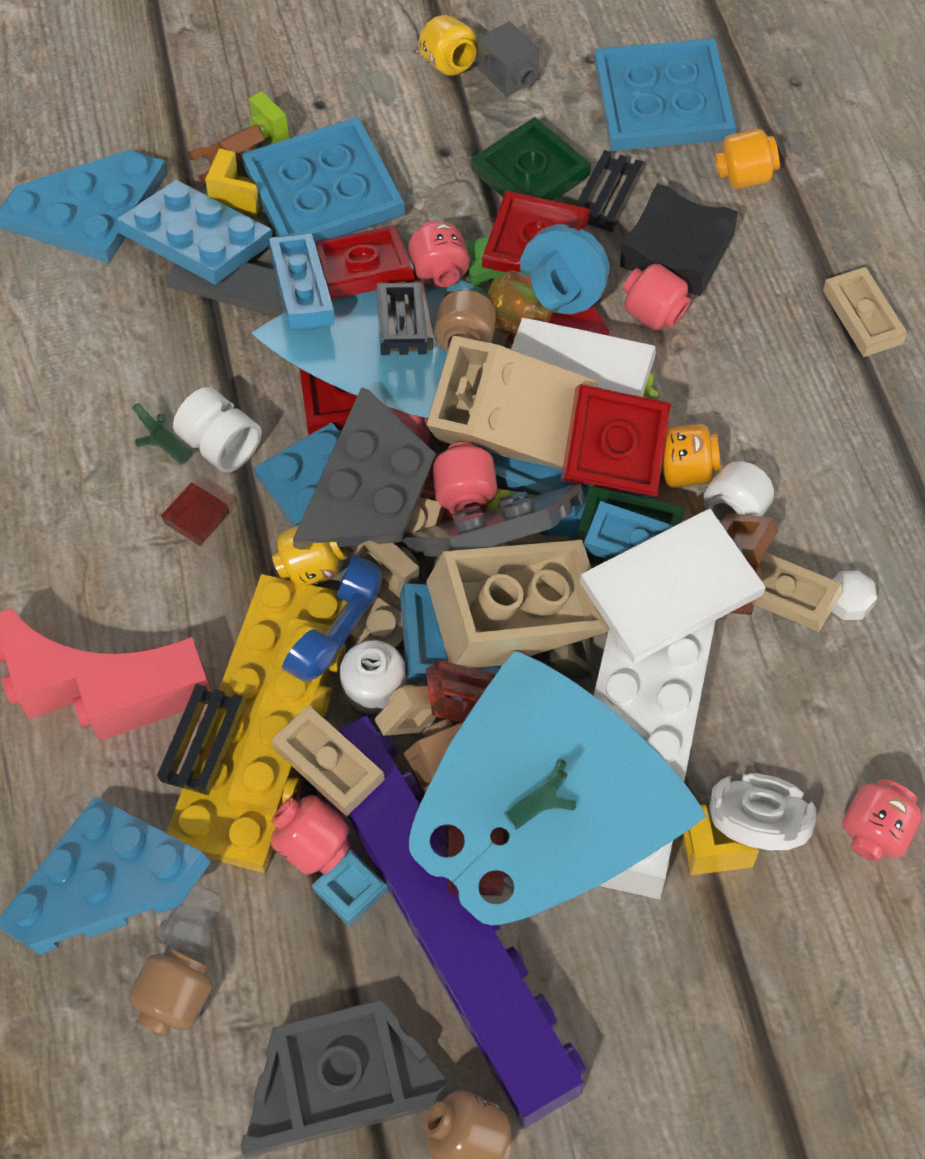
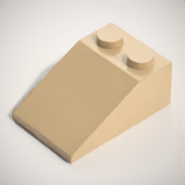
[426,540,610,671]

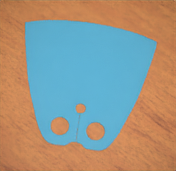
[252,260,487,418]
[409,651,706,925]

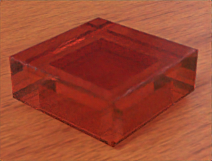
[161,482,230,546]

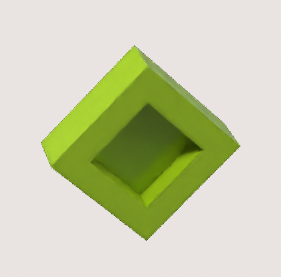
[248,91,290,145]

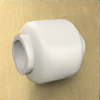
[703,461,774,522]
[340,640,407,715]

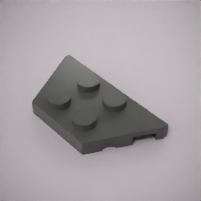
[293,387,436,550]
[403,483,585,557]
[241,1000,457,1158]

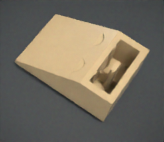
[427,335,598,470]

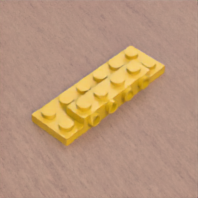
[166,574,347,873]

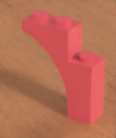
[0,608,212,741]

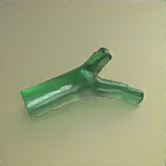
[132,403,193,465]
[504,759,576,830]

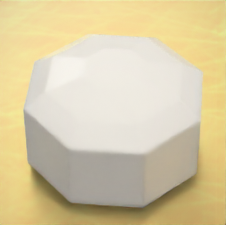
[831,571,877,620]

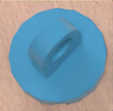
[520,224,610,314]

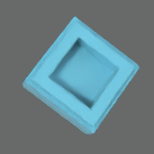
[312,850,388,928]

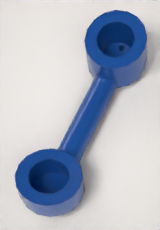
[282,551,383,682]

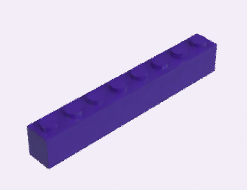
[338,715,587,1129]

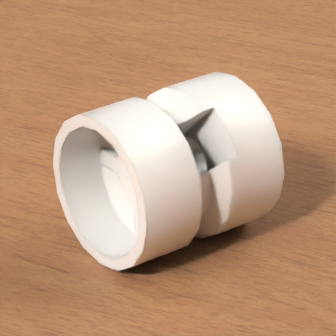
[173,387,262,473]

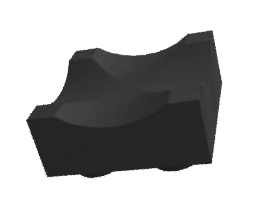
[620,183,738,296]

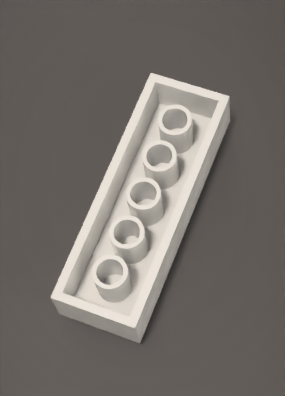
[594,620,716,900]

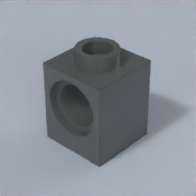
[477,21,539,97]

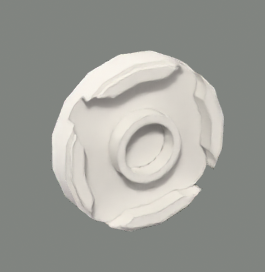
[708,773,816,850]

